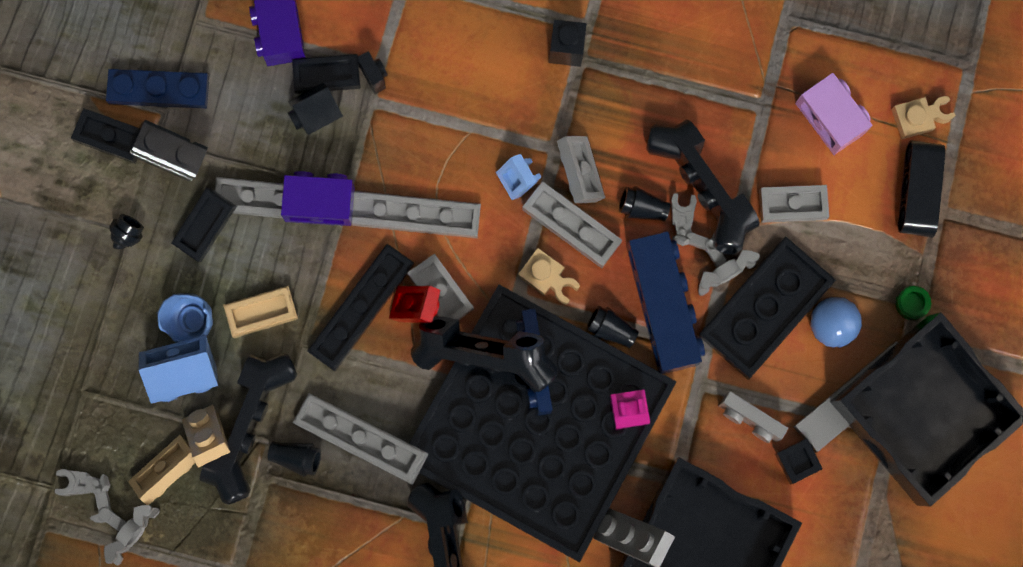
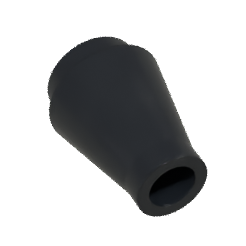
[619,186,670,222]
[586,306,639,348]
[267,441,321,477]

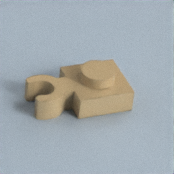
[891,96,956,139]
[518,248,580,305]

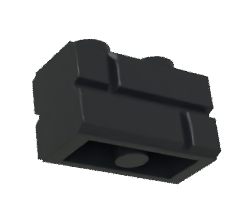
[128,120,208,181]

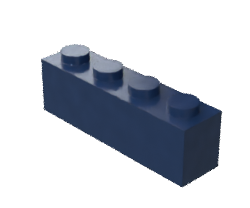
[626,232,705,374]

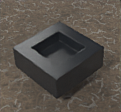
[357,51,388,95]
[775,439,823,485]

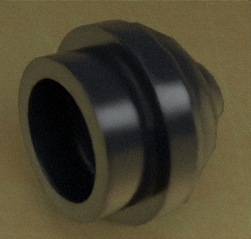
[109,214,144,250]

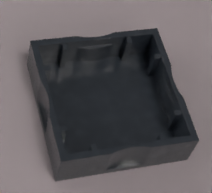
[830,312,1023,507]
[619,457,802,567]

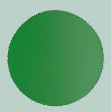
[895,286,931,320]

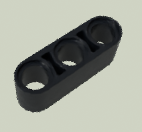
[898,140,946,238]

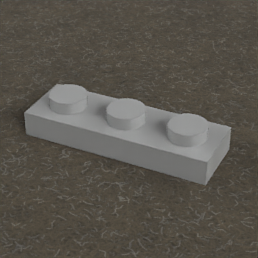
[522,181,623,269]
[593,508,675,567]

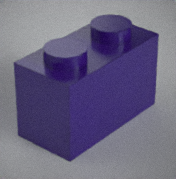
[249,0,306,67]
[281,171,355,226]

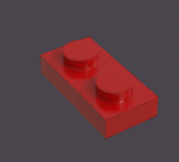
[389,286,441,323]

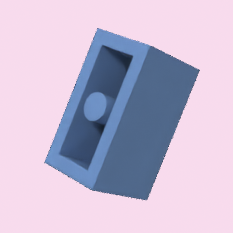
[138,335,218,404]

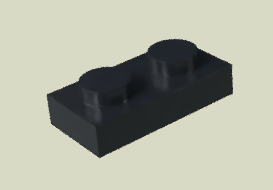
[71,108,139,164]

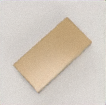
[223,286,298,338]

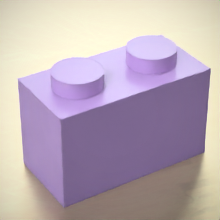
[795,73,873,155]

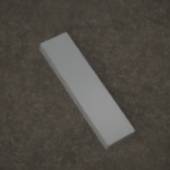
[793,341,897,453]
[293,393,428,485]

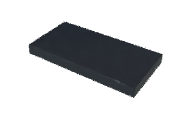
[698,236,836,380]

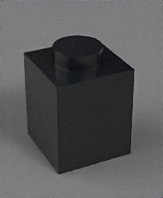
[549,20,587,67]
[287,83,343,135]

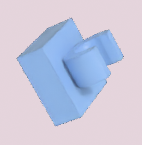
[496,154,541,200]

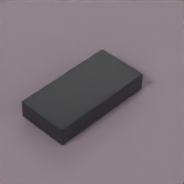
[292,54,361,94]
[171,187,237,262]

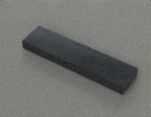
[307,244,414,372]

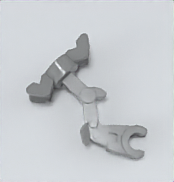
[671,193,760,296]
[55,469,160,566]

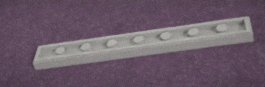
[215,177,481,238]

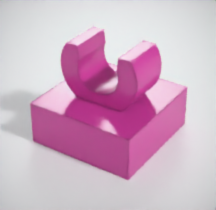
[610,389,650,430]

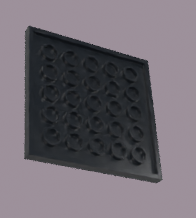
[409,284,676,563]

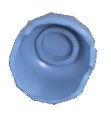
[157,293,213,343]
[810,297,862,348]

